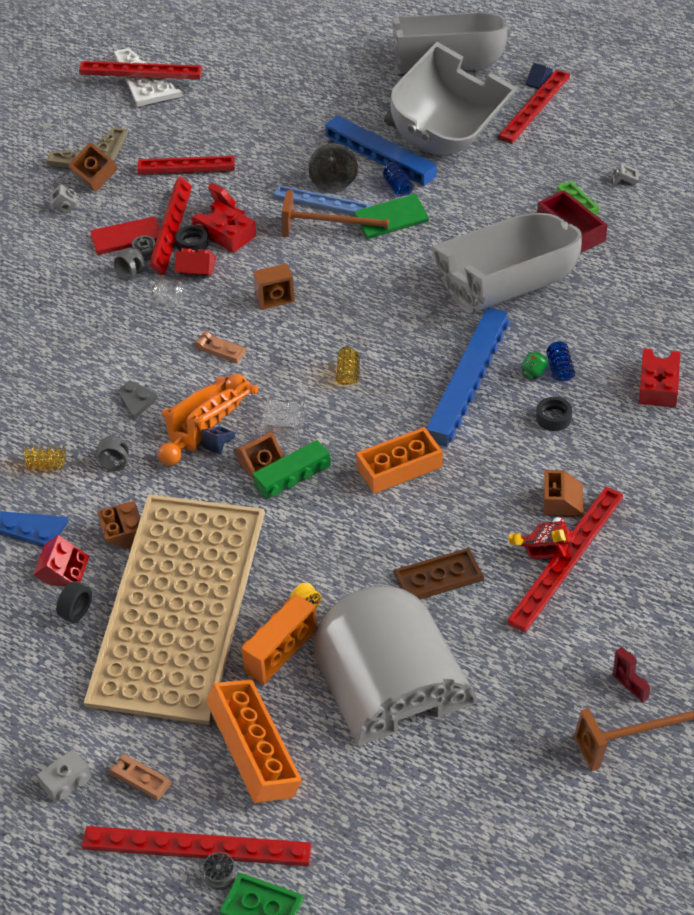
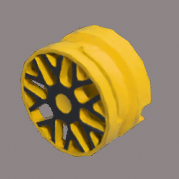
[289,582,322,608]

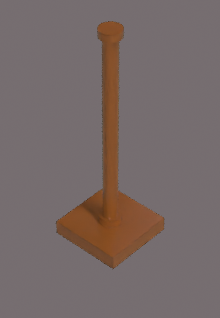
[281,190,389,237]
[574,708,694,772]

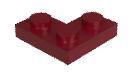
[612,647,651,703]

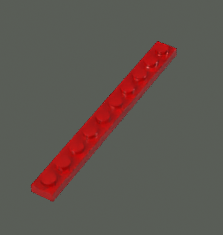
[508,487,623,633]
[82,826,312,867]

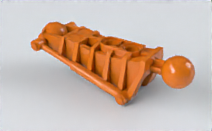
[158,374,258,466]

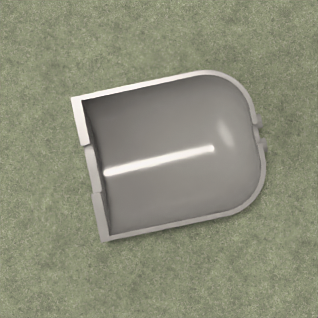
[392,13,510,74]
[390,42,517,156]
[432,213,582,313]
[313,586,477,747]

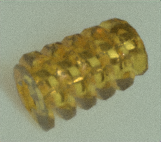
[336,346,360,385]
[24,445,66,469]

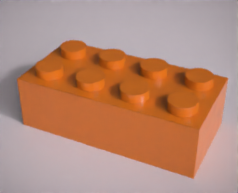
[356,427,443,494]
[241,594,317,685]

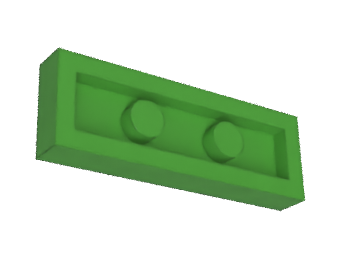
[557,181,599,214]

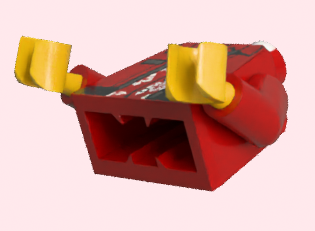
[509,517,574,559]

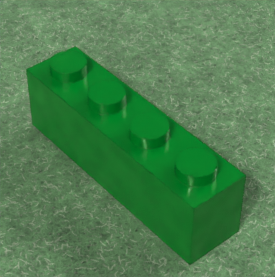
[253,440,331,499]

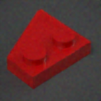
[208,182,245,215]

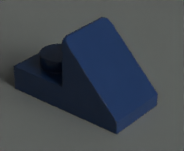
[526,63,553,89]
[201,426,236,455]

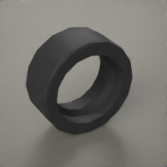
[176,225,209,253]
[536,397,572,431]
[56,581,92,623]

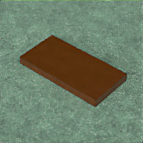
[393,548,484,600]

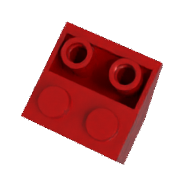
[175,248,217,275]
[33,535,90,587]

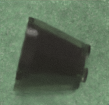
[308,140,358,193]

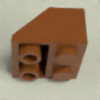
[543,470,583,516]
[97,500,141,549]

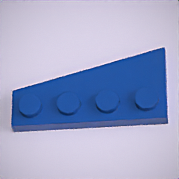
[0,511,69,547]

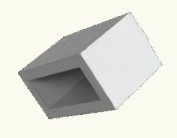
[37,749,91,803]

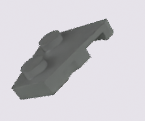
[118,380,158,420]

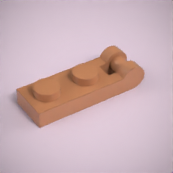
[194,331,246,363]
[108,754,171,801]

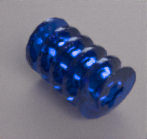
[383,162,414,197]
[546,341,575,381]

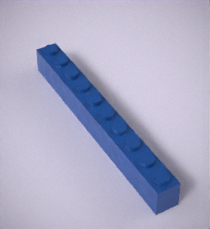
[426,308,510,447]

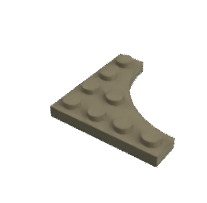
[46,127,128,168]

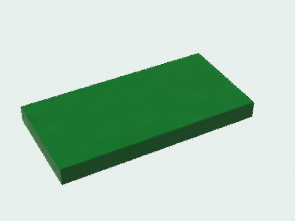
[354,193,429,239]

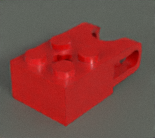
[191,200,257,253]
[638,348,681,408]

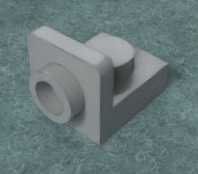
[612,163,639,185]

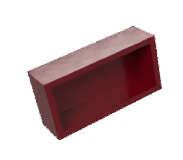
[537,190,607,253]

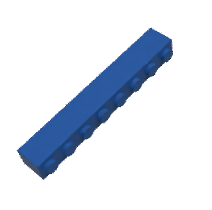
[325,115,436,186]

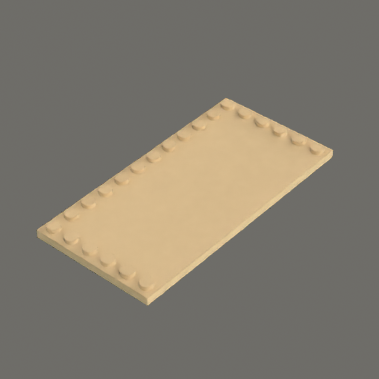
[84,494,265,725]

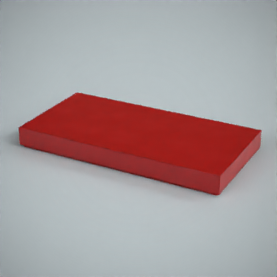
[90,216,160,255]

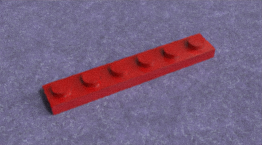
[137,156,235,174]

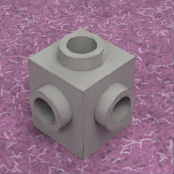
[50,184,77,213]

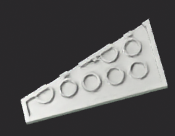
[114,48,182,107]

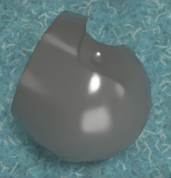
[113,248,144,280]
[97,435,129,471]

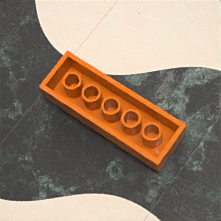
[206,680,302,803]

